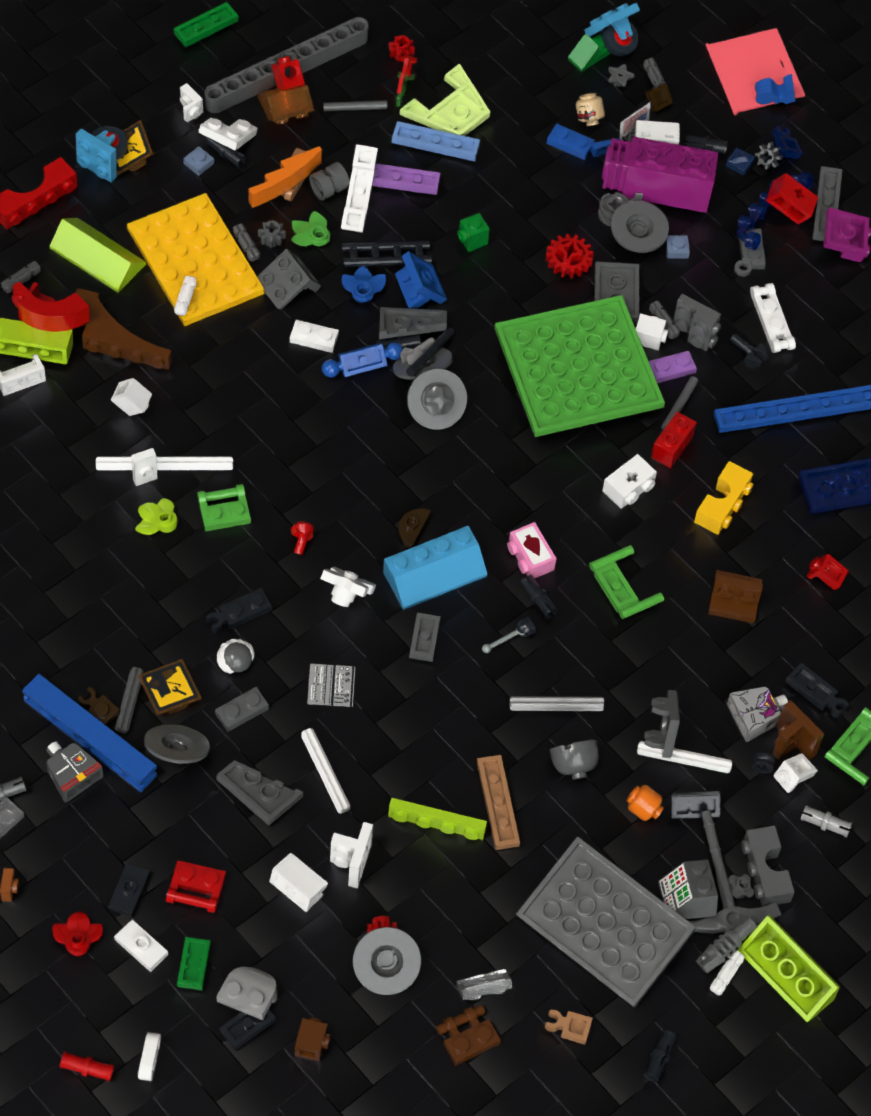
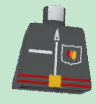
[46,741,103,803]

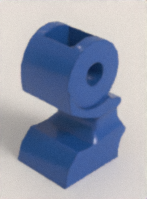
[754,74,795,105]

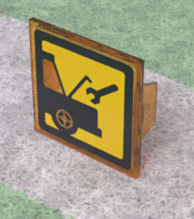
[116,120,153,175]
[138,659,202,716]

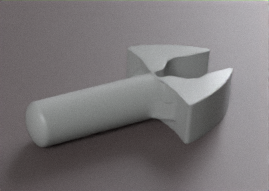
[400,338,435,365]

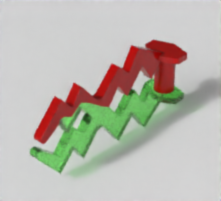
[396,56,417,107]

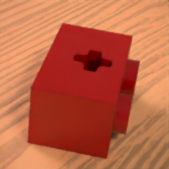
[766,173,818,224]
[651,412,697,469]

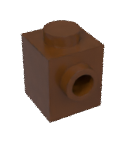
[295,1018,331,1061]

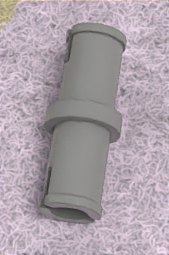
[801,805,852,837]

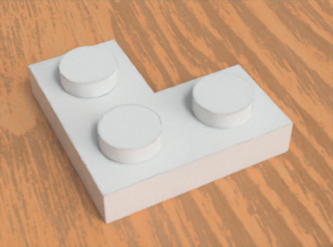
[199,118,258,150]

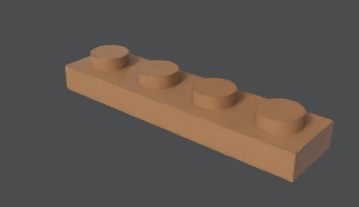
[477,755,520,850]

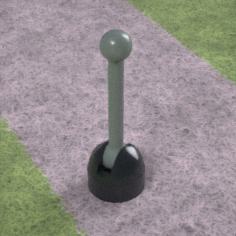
[482,616,536,653]

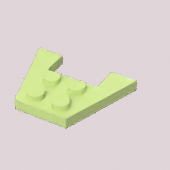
[400,64,490,136]

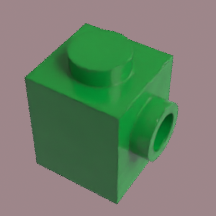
[458,213,489,252]

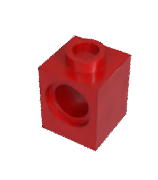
[271,56,305,90]

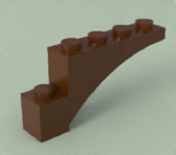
[76,288,172,370]

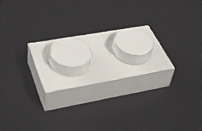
[290,320,339,353]

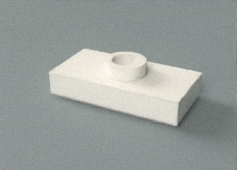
[131,448,158,486]
[114,920,168,972]

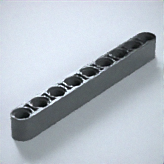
[205,17,368,113]

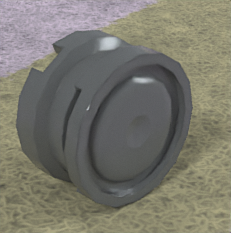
[598,192,629,226]

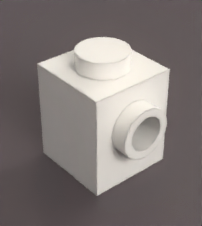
[636,314,668,350]
[111,378,152,416]

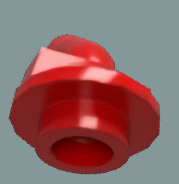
[291,521,314,555]

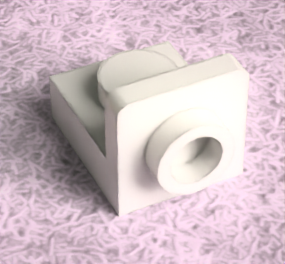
[180,83,203,122]
[774,753,817,793]

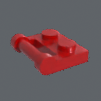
[166,861,226,913]

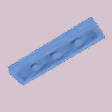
[392,121,480,161]

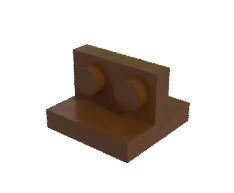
[708,570,763,623]
[773,700,824,760]

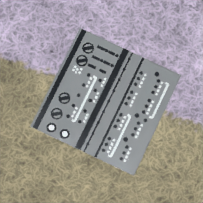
[307,664,355,707]

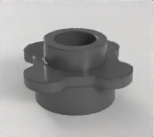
[728,874,754,899]

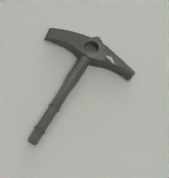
[687,810,782,935]

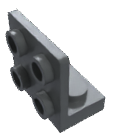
[257,249,322,310]

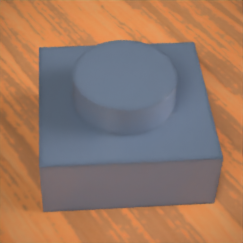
[183,146,214,176]
[665,236,690,258]

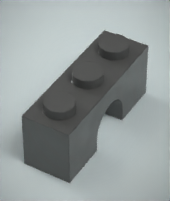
[741,826,794,907]

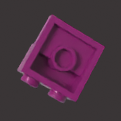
[823,207,871,263]

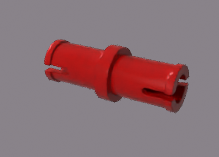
[60,1052,114,1081]

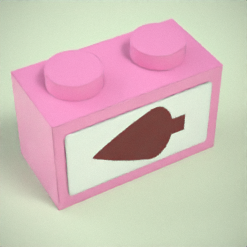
[507,522,556,579]

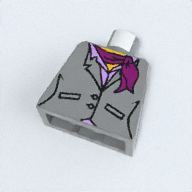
[727,687,788,742]

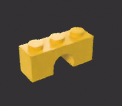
[694,461,754,535]

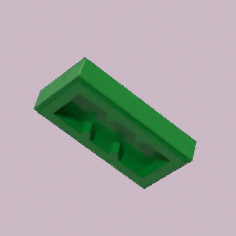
[177,937,211,990]

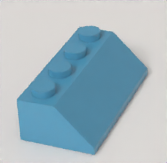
[383,526,487,610]

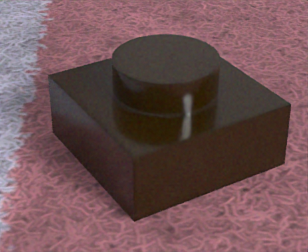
[645,83,673,112]

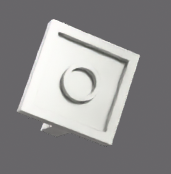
[330,822,373,888]

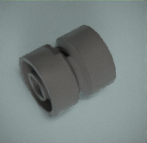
[309,162,350,200]

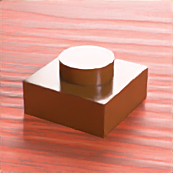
[0,868,19,902]

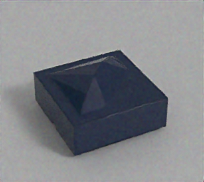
[725,148,755,176]

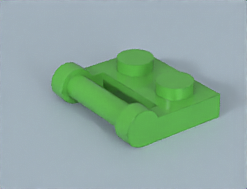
[197,484,251,531]

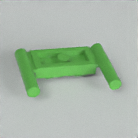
[589,545,664,619]
[825,707,871,785]

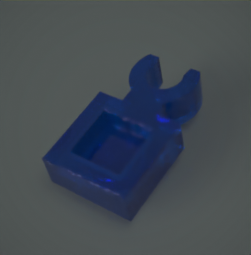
[772,126,802,159]

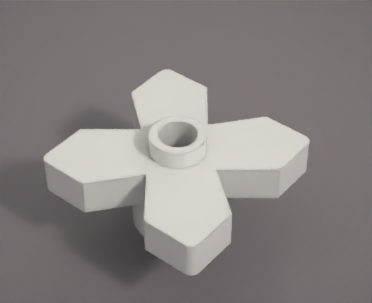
[320,567,376,607]

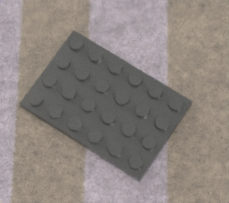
[516,836,696,1008]

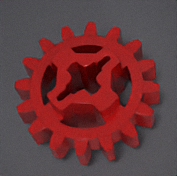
[546,234,594,279]

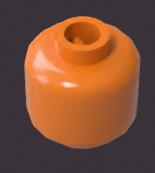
[626,785,664,821]

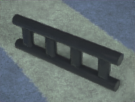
[342,241,432,267]

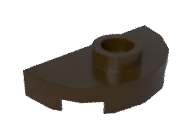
[398,508,431,549]

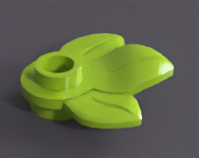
[135,498,178,535]

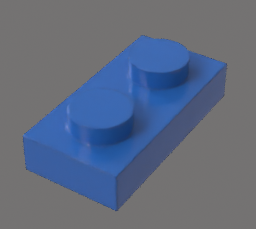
[547,124,595,160]

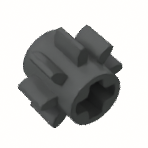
[755,142,783,170]
[258,220,286,248]

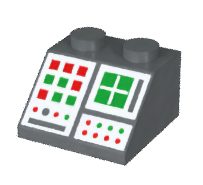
[658,860,718,919]

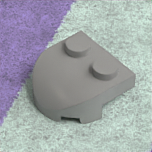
[216,967,277,1020]

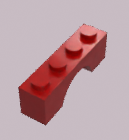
[0,157,78,229]

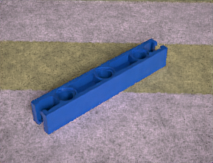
[22,674,157,792]

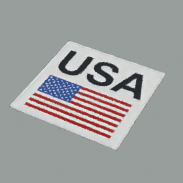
[620,102,650,142]

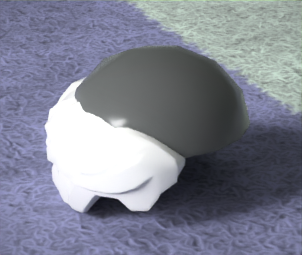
[217,639,254,674]

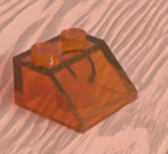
[257,84,314,124]

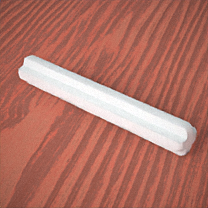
[301,728,350,814]
[637,741,732,773]

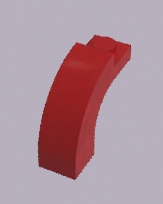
[12,282,90,332]

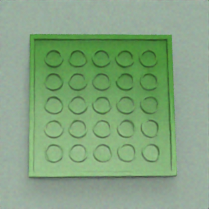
[495,295,665,437]

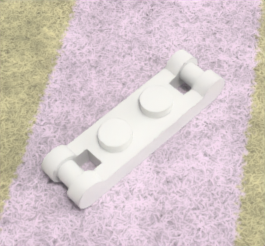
[750,283,796,353]

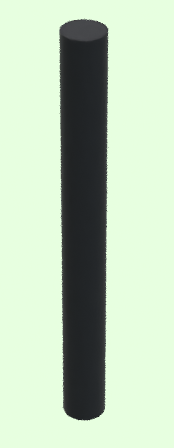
[406,327,455,377]

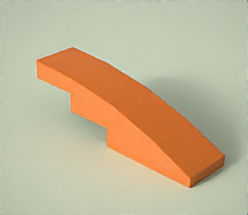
[249,146,322,208]

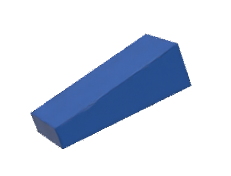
[590,138,618,157]

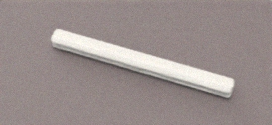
[96,457,233,470]

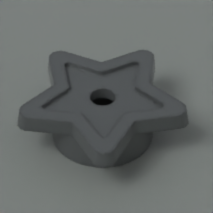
[608,64,634,87]

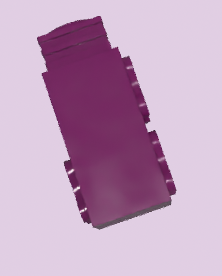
[602,136,718,213]

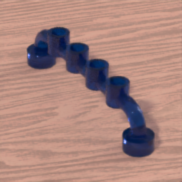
[737,172,813,250]

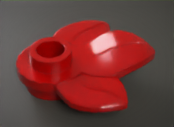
[52,911,103,956]

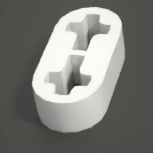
[138,1032,161,1081]

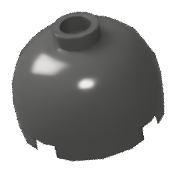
[550,740,599,780]

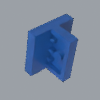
[395,251,447,309]

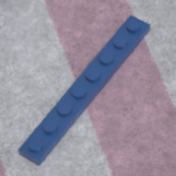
[714,385,871,433]

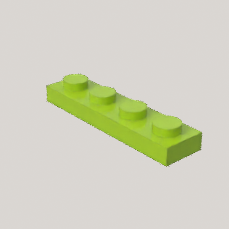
[388,798,487,840]

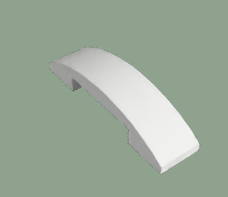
[341,144,378,233]

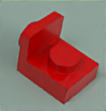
[807,554,849,590]

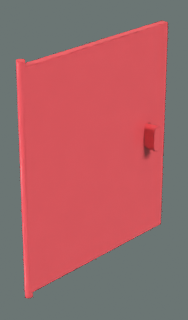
[706,28,805,115]

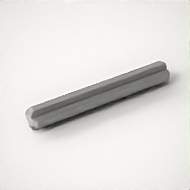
[510,696,604,711]

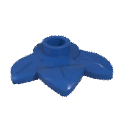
[342,266,386,303]

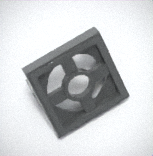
[644,690,680,758]

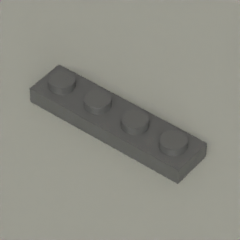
[812,166,842,241]

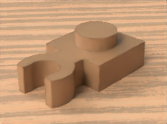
[545,1010,593,1044]

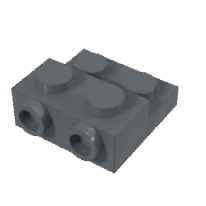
[673,294,721,351]

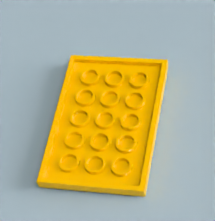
[127,193,264,326]

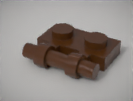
[436,1004,501,1066]

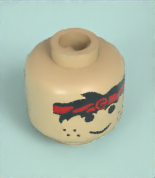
[576,93,605,126]

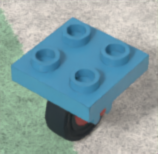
[584,3,640,56]
[76,126,128,182]

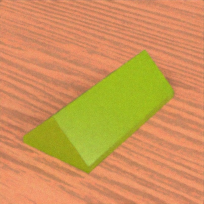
[50,218,146,293]
[737,915,840,1022]

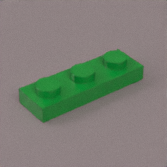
[174,2,238,47]

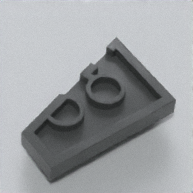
[379,307,447,339]
[216,760,304,825]

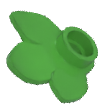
[292,211,330,246]

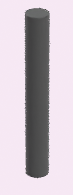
[323,100,387,111]
[661,376,698,430]

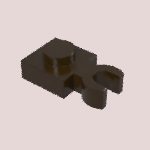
[78,687,120,727]

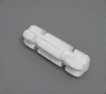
[174,275,196,316]
[710,950,745,995]

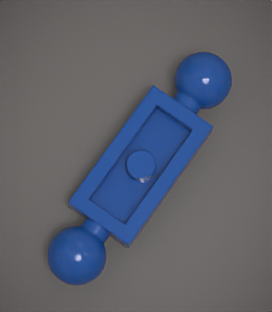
[322,342,403,378]

